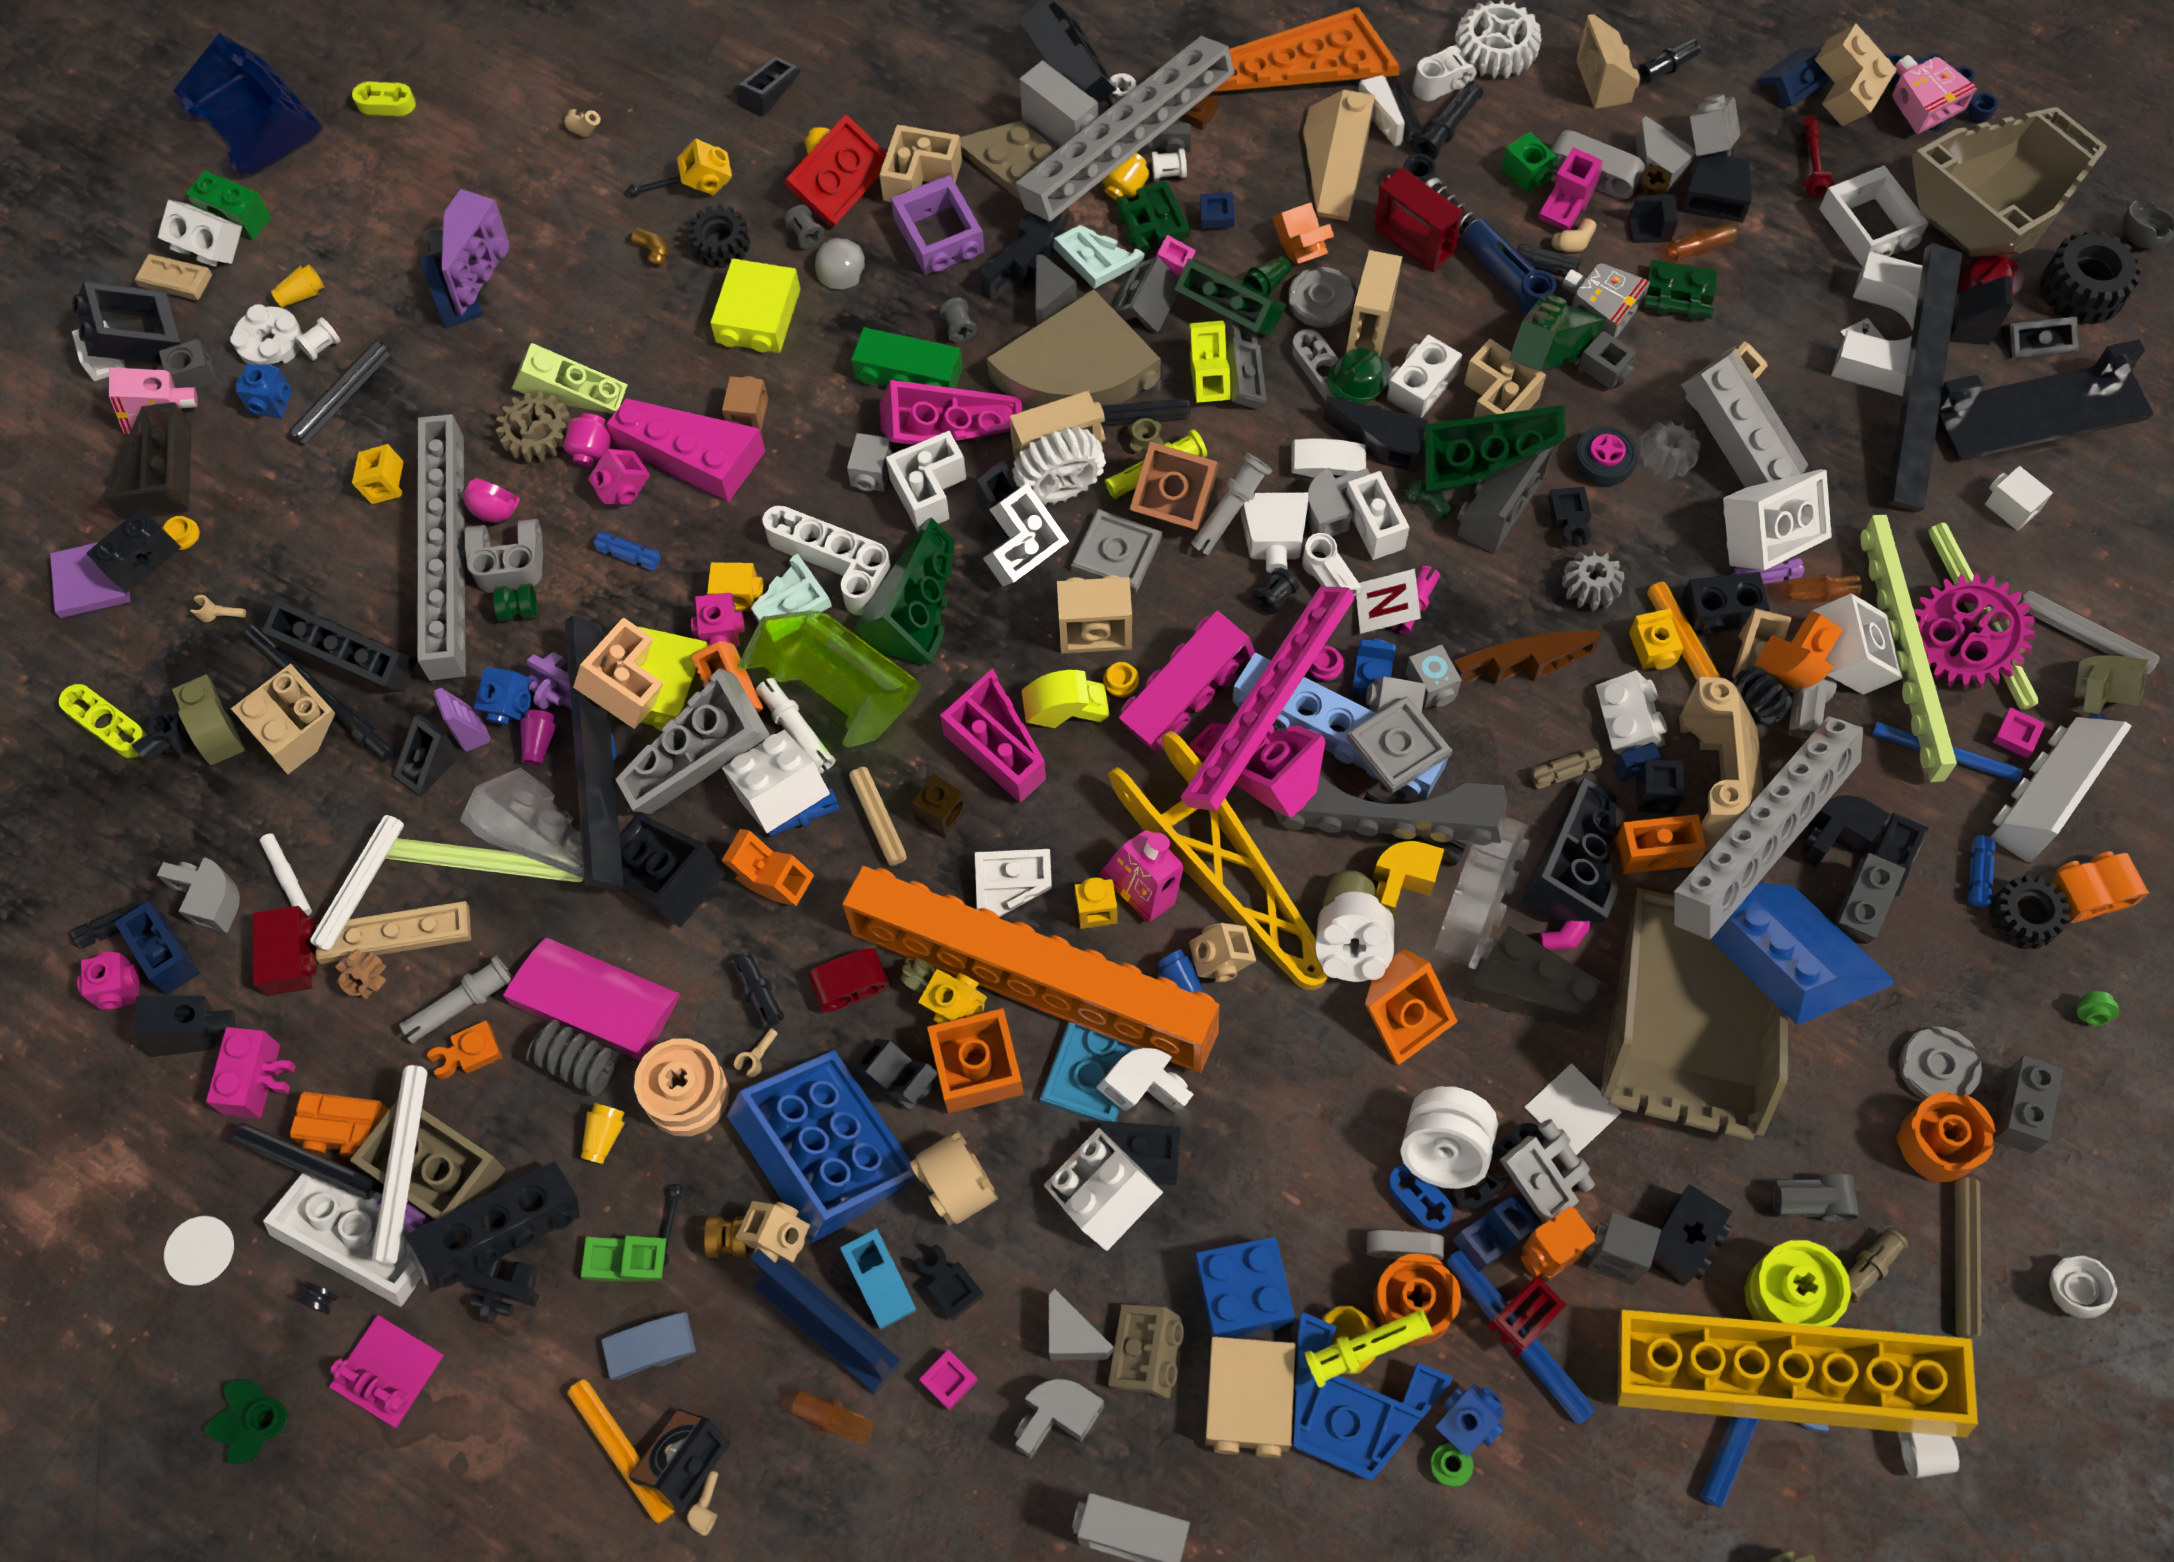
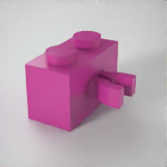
[206,1027,296,1119]

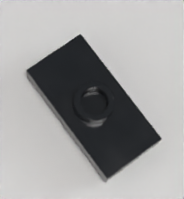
[1873,812,1929,897]

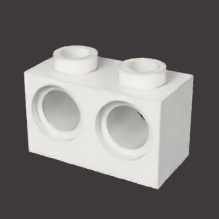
[158,200,242,266]
[1386,334,1462,418]

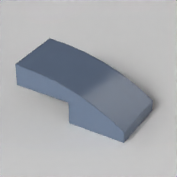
[602,1313,696,1380]

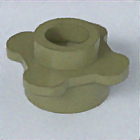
[1128,418,1163,453]
[901,958,935,993]

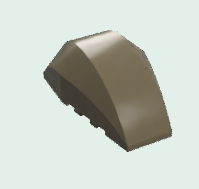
[1912,107,2107,257]

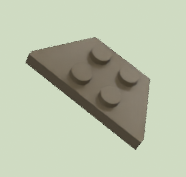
[960,120,1058,201]

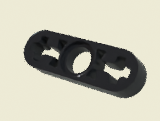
[1451,1123,1545,1213]

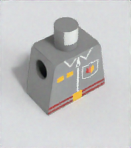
[1561,263,1650,339]

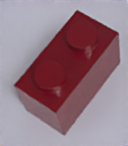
[253,906,317,996]

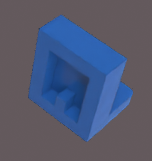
[1352,639,1396,696]

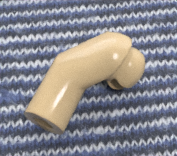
[564,109,600,137]
[1552,219,1597,252]

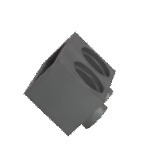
[1833,853,1906,944]
[1585,1212,1661,1286]

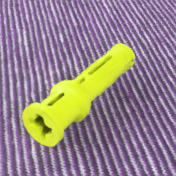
[1105,429,1207,499]
[1304,1308,1433,1388]

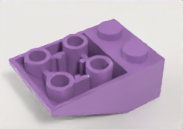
[442,189,510,316]

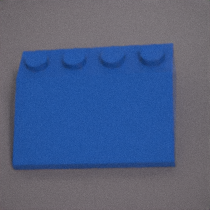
[1711,883,1894,1025]
[727,1050,917,1243]

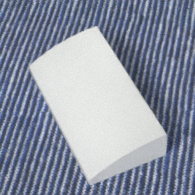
[263,1173,421,1307]

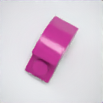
[1539,147,1603,231]

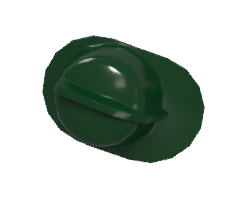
[1327,348,1393,404]

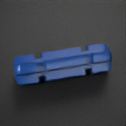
[593,531,661,570]
[1968,835,1996,908]

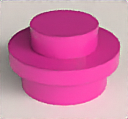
[1308,646,1344,681]

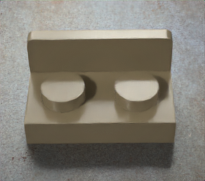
[1108,1304,1184,1399]

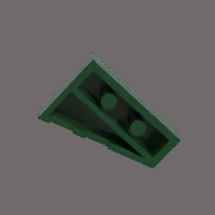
[1509,295,1605,371]

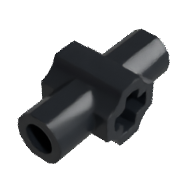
[131,710,190,763]

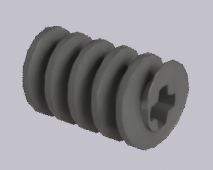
[526,1020,615,1096]

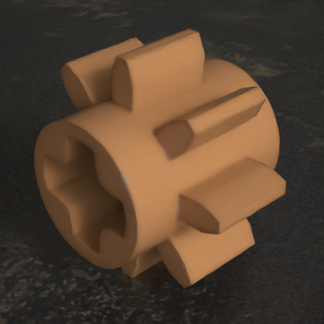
[336,949,386,999]

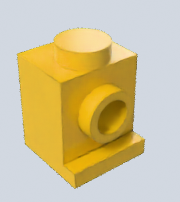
[352,444,404,504]
[1629,608,1684,670]
[1075,878,1118,929]

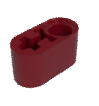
[808,948,889,1012]

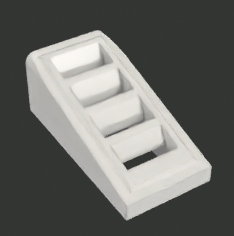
[1359,75,1405,146]

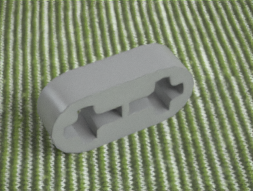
[1367,1230,1444,1260]

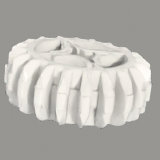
[1455,0,1541,79]
[1012,427,1106,505]

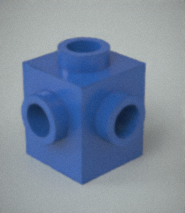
[236,363,293,419]
[474,667,535,725]
[1435,1383,1506,1457]

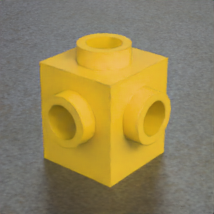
[677,139,732,196]
[918,969,987,1024]

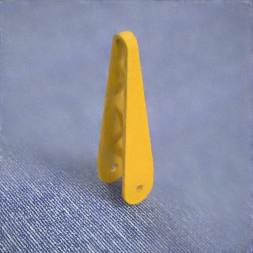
[1108,731,1329,990]

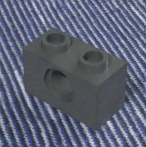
[1993,1055,2063,1154]

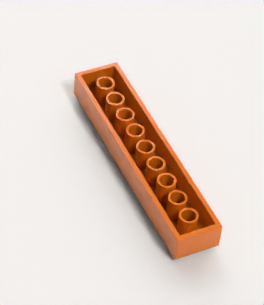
[842,866,1219,1074]

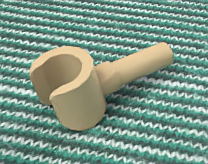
[190,595,246,622]
[734,1028,778,1077]
[688,1471,718,1536]

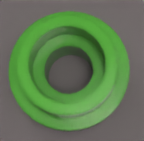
[2076,991,2119,1026]
[1430,1443,1473,1487]

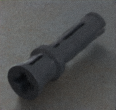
[1413,81,1483,160]

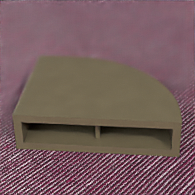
[987,290,1161,408]

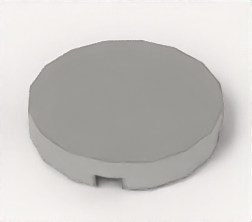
[1288,267,1355,328]
[1899,1027,1982,1100]

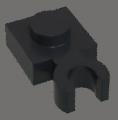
[1548,486,1591,547]
[915,1244,984,1322]

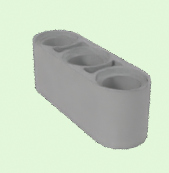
[1551,130,1645,199]

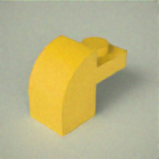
[1372,841,1444,916]

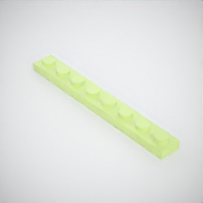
[1861,515,1957,782]

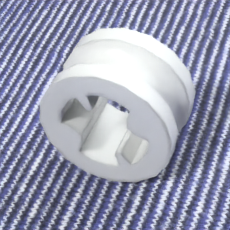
[1108,73,1136,104]

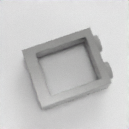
[1072,1493,1190,1562]

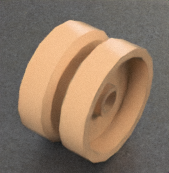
[634,1039,729,1136]

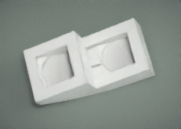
[1291,439,1366,478]

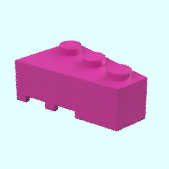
[940,668,1046,803]

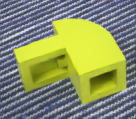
[1190,321,1231,403]
[1022,670,1109,728]

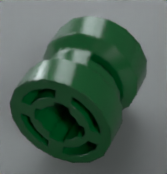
[493,583,537,622]

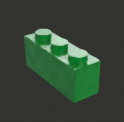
[852,327,963,388]

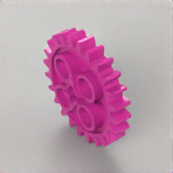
[1913,574,2035,690]

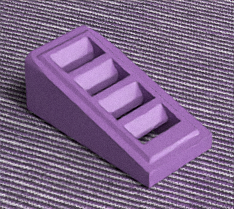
[434,688,491,752]

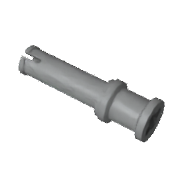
[1190,453,1273,555]
[399,955,513,1044]

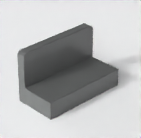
[1113,257,1179,333]

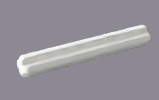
[311,815,404,951]

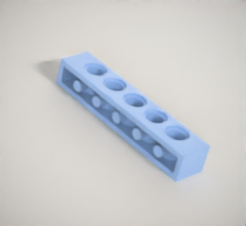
[1232,653,1448,800]

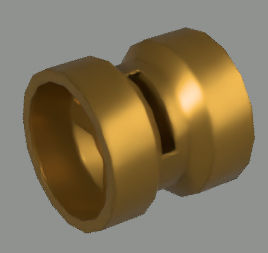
[704,1217,751,1258]

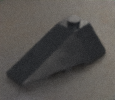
[1520,777,1618,922]

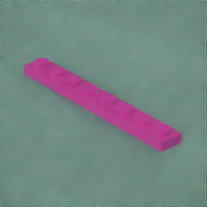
[1181,586,1355,811]

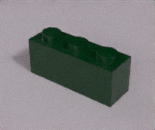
[1174,258,1287,335]

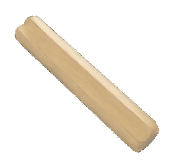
[849,766,907,866]

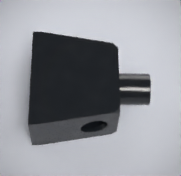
[1681,147,1752,223]
[134,995,235,1057]

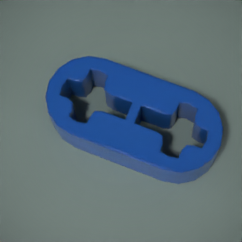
[1388,1164,1453,1234]

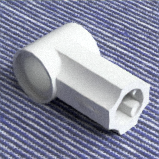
[1302,533,1361,596]

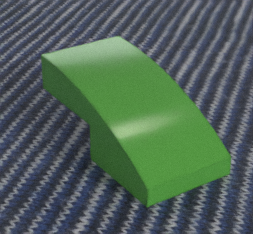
[581,1236,667,1282]

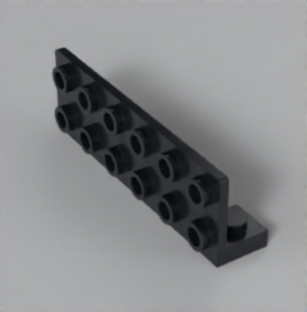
[1938,339,2153,461]

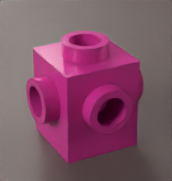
[588,449,650,505]
[691,592,745,647]
[77,951,140,1011]

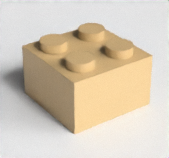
[1057,575,1132,654]

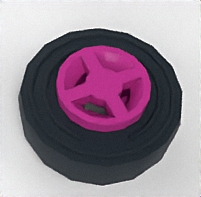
[1574,426,1638,486]

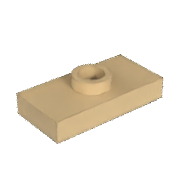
[134,254,212,301]

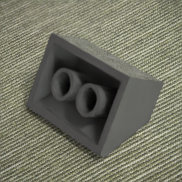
[1457,446,1555,555]

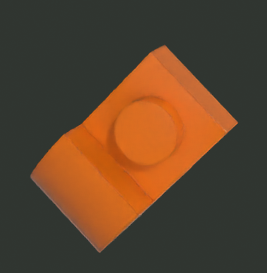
[1272,202,1334,264]
[1754,611,1843,689]
[722,829,814,906]

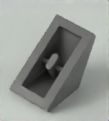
[1036,255,1077,326]

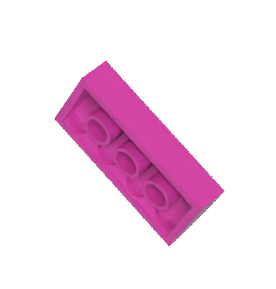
[503,937,680,1061]

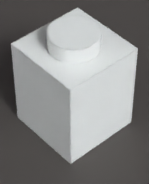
[1985,466,2053,531]

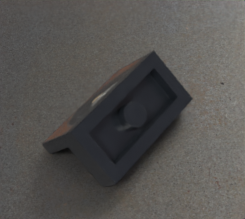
[629,1409,730,1514]

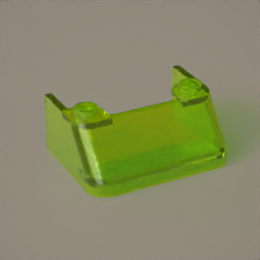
[738,610,921,748]

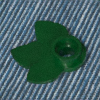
[204,1380,288,1464]

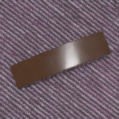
[1453,630,1602,687]

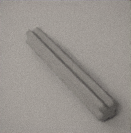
[2018,590,2160,674]

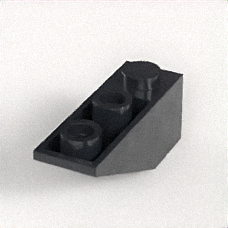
[1323,396,1428,472]

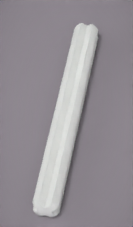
[372,1065,427,1264]

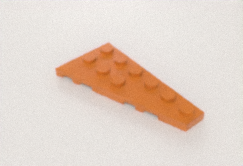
[1212,7,1399,92]

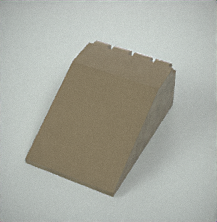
[1601,887,1788,1142]

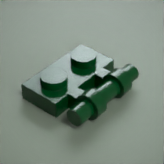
[1115,180,1190,253]
[1644,259,1718,320]

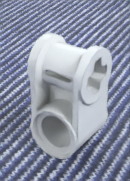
[1413,46,1476,101]
[1898,1432,1959,1478]

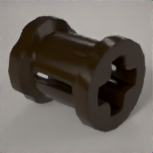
[1635,166,1671,196]

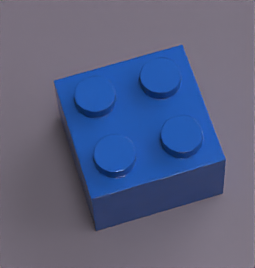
[1195,1237,1295,1339]

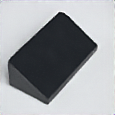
[2001,317,2079,358]

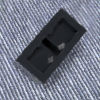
[1681,572,1770,635]

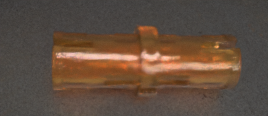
[1668,221,1738,262]

